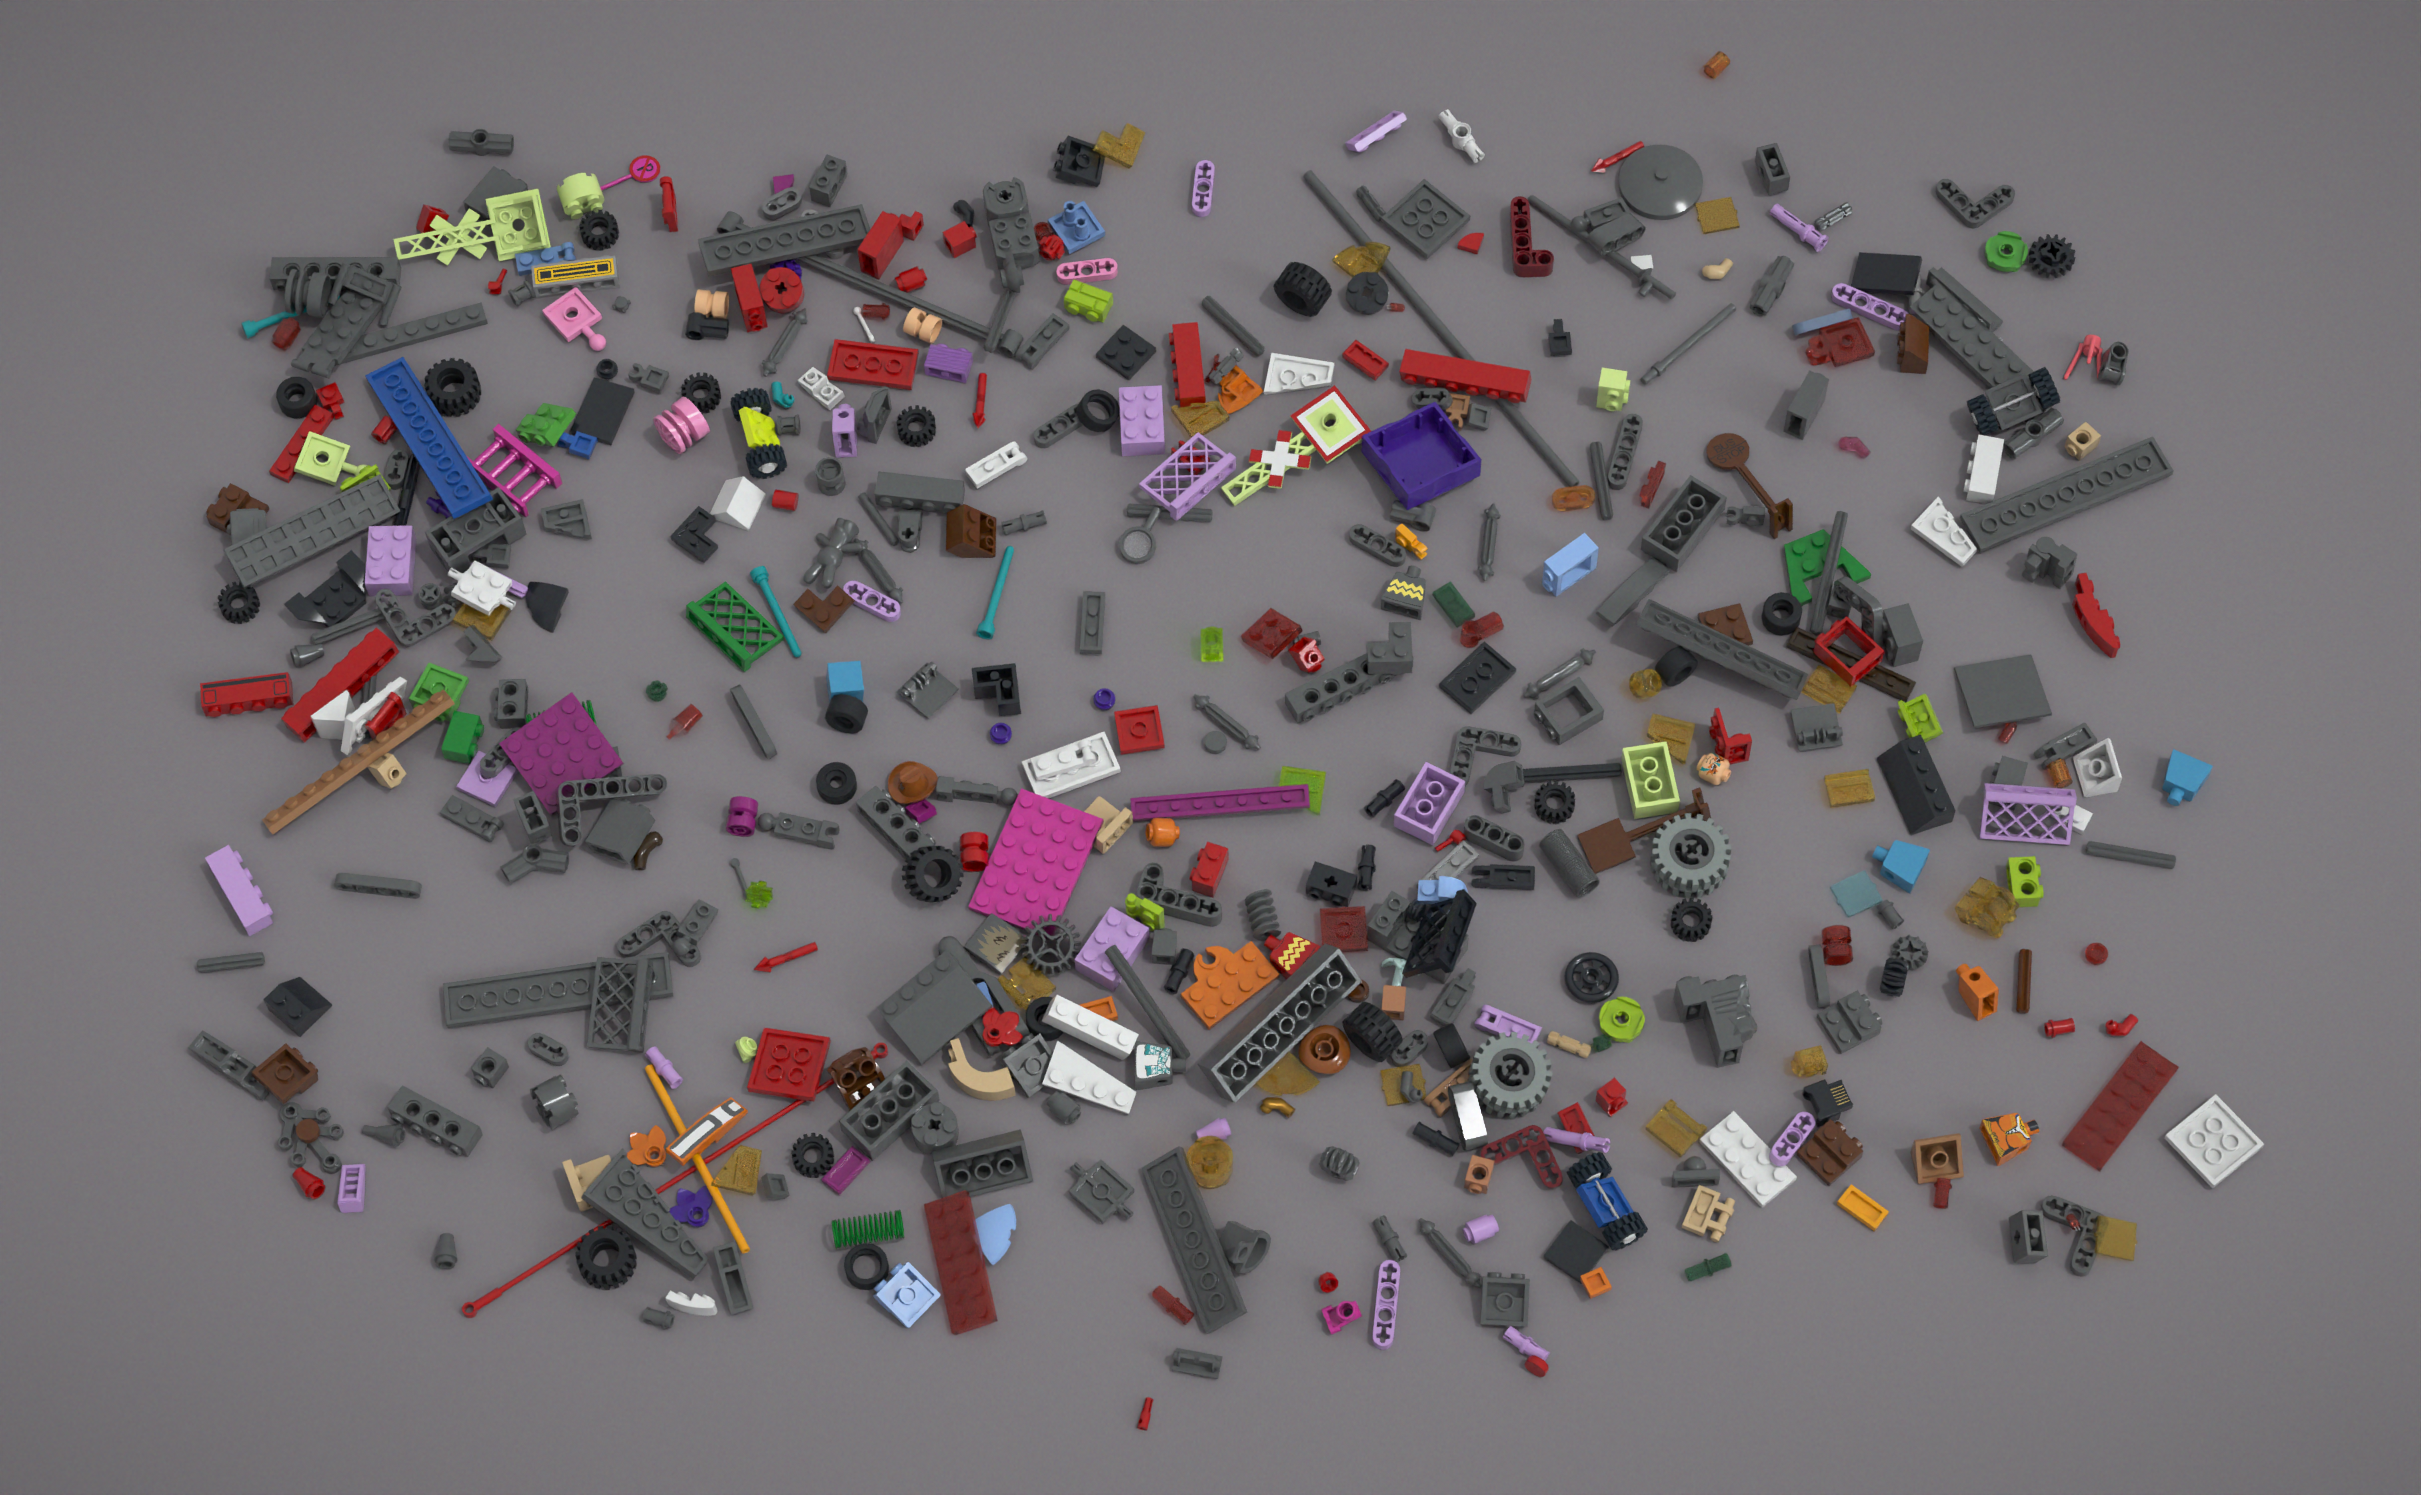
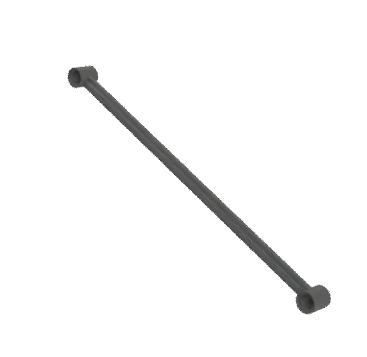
[717,211,1023,358]

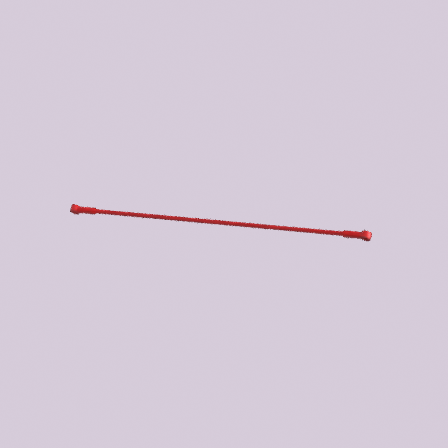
[462,1043,888,1318]

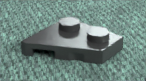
[541,499,592,539]

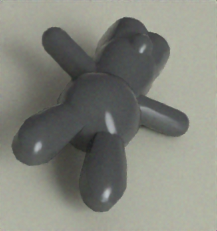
[803,518,863,589]

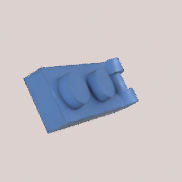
[515,242,576,276]

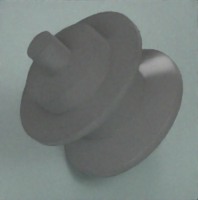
[443,583,463,608]

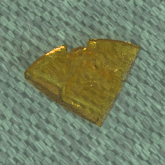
[1332,242,1391,277]
[1256,1051,1320,1096]

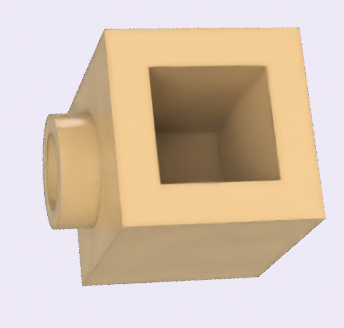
[367,753,407,789]

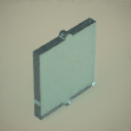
[1830,870,1883,918]

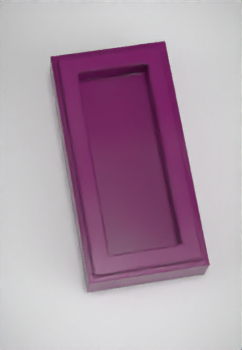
[822,1146,870,1196]

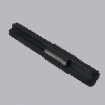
[394,453,420,526]

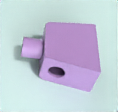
[832,404,857,458]

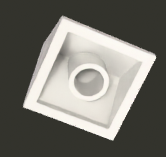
[710,476,766,531]
[311,690,356,740]
[2073,738,2122,797]

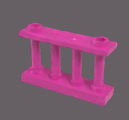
[467,424,562,517]

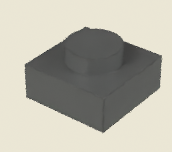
[1466,403,1492,430]
[761,1173,790,1199]

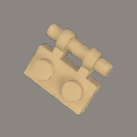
[1682,1185,1735,1243]

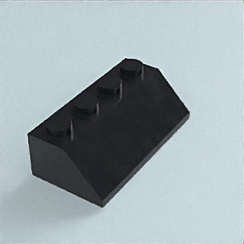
[1877,735,1956,835]

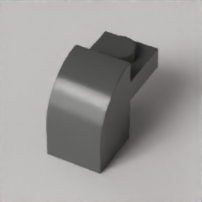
[1484,761,1525,813]

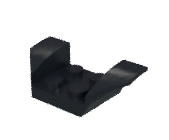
[284,550,367,627]

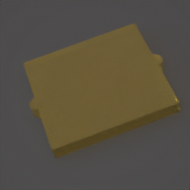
[1695,197,1740,234]
[1381,1064,1427,1106]
[2094,1215,2138,1261]

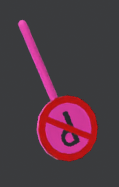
[600,155,661,191]

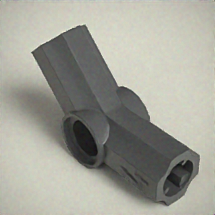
[500,844,569,884]

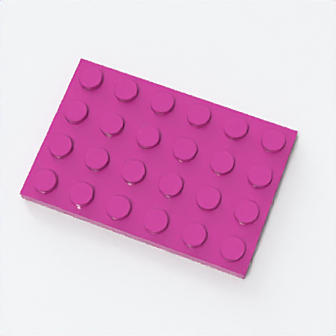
[968,788,1104,939]

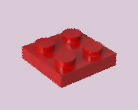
[1114,705,1165,755]

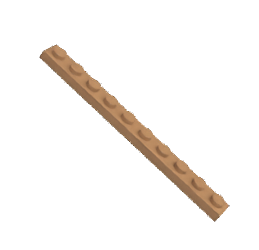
[262,689,455,834]

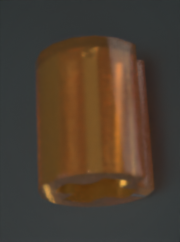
[1703,51,1730,79]
[2047,759,2073,789]

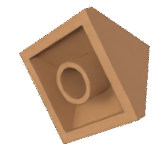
[1910,1133,1964,1184]

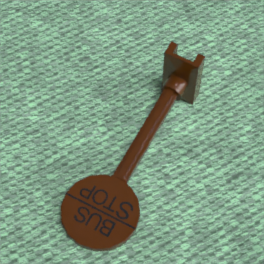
[1707,433,1793,539]

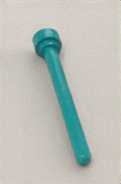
[241,294,340,339]
[976,546,1014,639]
[750,566,802,658]

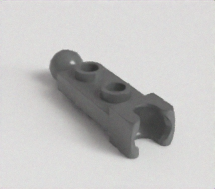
[936,776,1018,805]
[758,812,840,850]

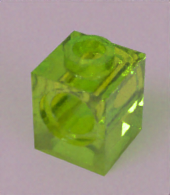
[1201,626,1223,662]

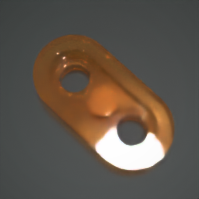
[1552,485,1595,511]

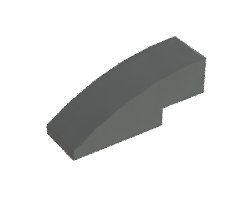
[713,1241,754,1315]

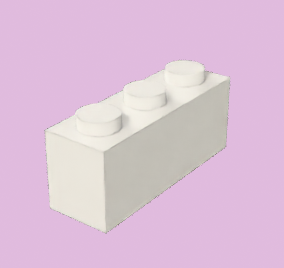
[1963,435,2004,504]

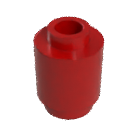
[894,266,927,293]

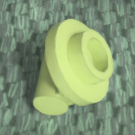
[735,1037,758,1063]

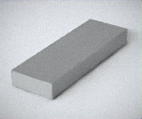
[1416,840,1479,888]

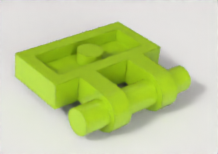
[1125,893,1165,931]

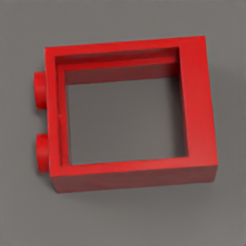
[731,264,768,332]
[1813,616,1884,687]

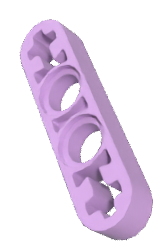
[1831,283,1908,331]
[1372,1260,1400,1350]

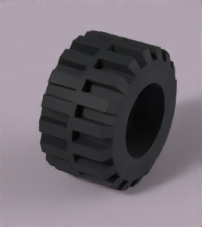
[1273,262,1332,317]
[424,358,481,417]
[902,845,964,902]
[1342,1002,1403,1062]
[575,1226,637,1290]

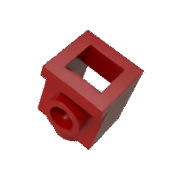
[1288,637,1325,673]
[1595,1077,1628,1117]

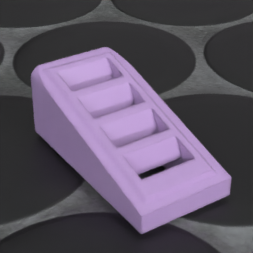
[338,1164,366,1213]

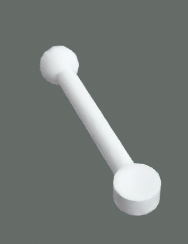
[853,307,875,343]

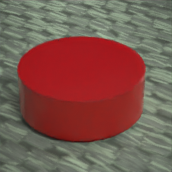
[1524,1355,1549,1377]

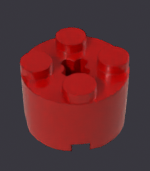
[760,267,804,314]

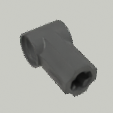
[1390,500,1436,531]

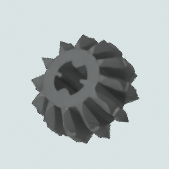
[1319,1146,1360,1181]

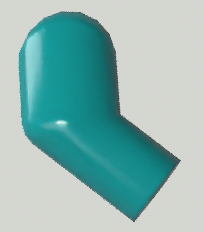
[771,382,795,408]

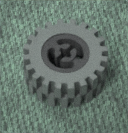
[1650,813,1731,899]
[1468,1032,1552,1119]

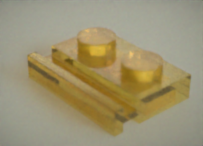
[1802,665,1857,713]
[1824,769,1875,808]

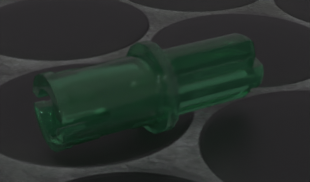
[1684,1253,1732,1281]

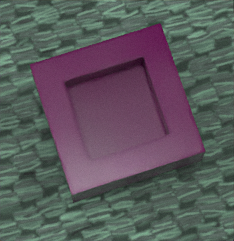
[905,799,937,824]

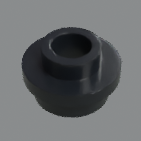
[596,359,618,380]

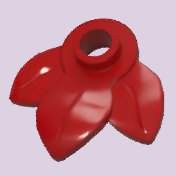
[982,1007,1023,1047]

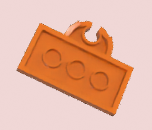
[1181,941,1280,1030]

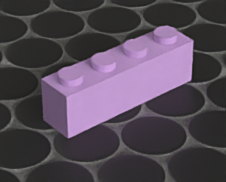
[205,845,273,936]

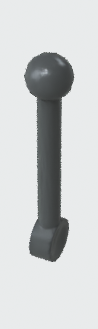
[731,858,752,899]

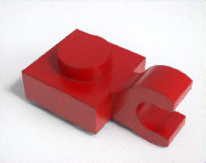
[316,382,345,420]

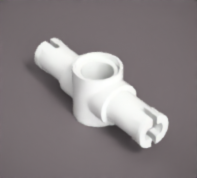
[1438,109,1485,163]

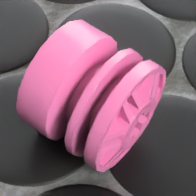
[653,397,710,454]

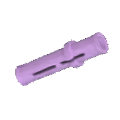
[1543,1127,1610,1153]

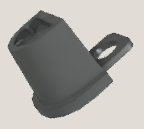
[1219,1221,1271,1273]

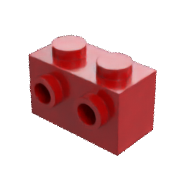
[1189,842,1229,898]

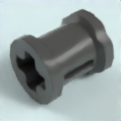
[508,280,536,306]
[777,415,801,435]

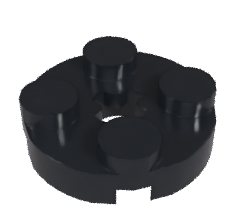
[1346,272,1389,315]

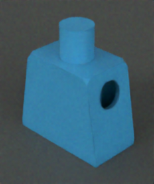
[2162,749,2213,806]
[1872,840,1930,894]

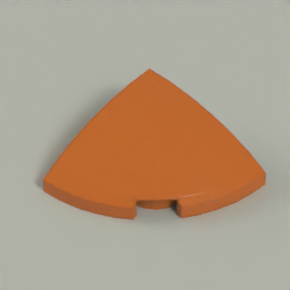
[1218,365,1263,414]

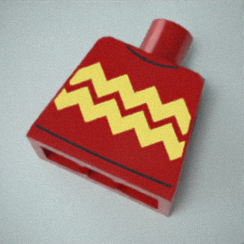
[1264,932,1321,980]

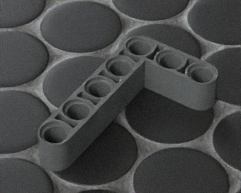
[556,774,667,846]

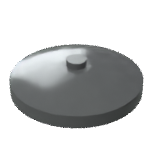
[1619,144,1703,220]

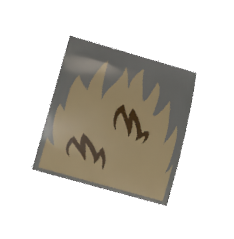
[963,913,1028,975]

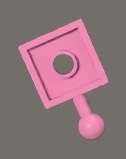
[542,287,606,351]

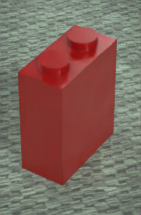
[857,211,904,280]

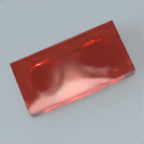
[1639,460,1666,508]

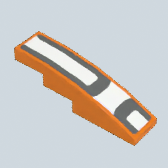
[666,1097,748,1166]

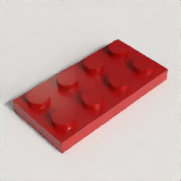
[827,339,919,390]

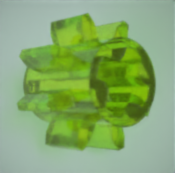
[745,880,773,909]

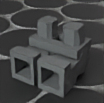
[2022,537,2077,589]

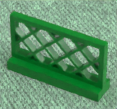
[686,581,784,672]

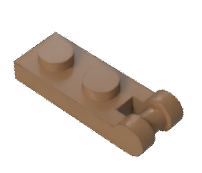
[1424,1058,1473,1117]

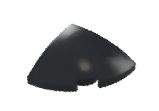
[526,582,569,633]

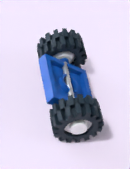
[1567,1152,1648,1251]

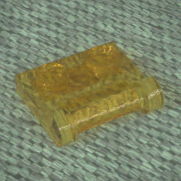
[1645,1099,1707,1158]

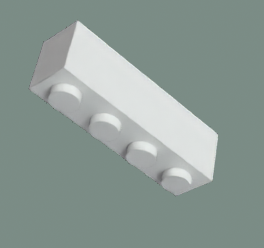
[1042,995,1139,1060]

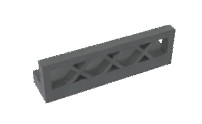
[1926,267,2003,332]

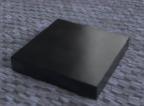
[1543,1220,1609,1284]

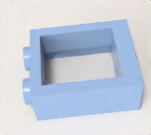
[1542,533,1599,597]

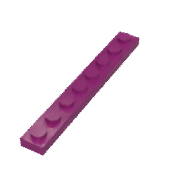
[1130,784,1310,822]

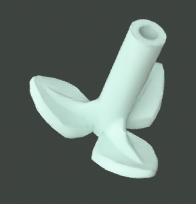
[1381,958,1420,986]

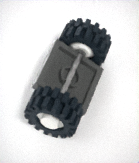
[1967,367,2060,436]

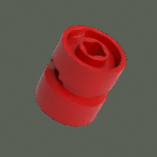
[960,832,989,872]

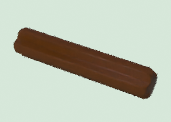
[2016,949,2032,1014]

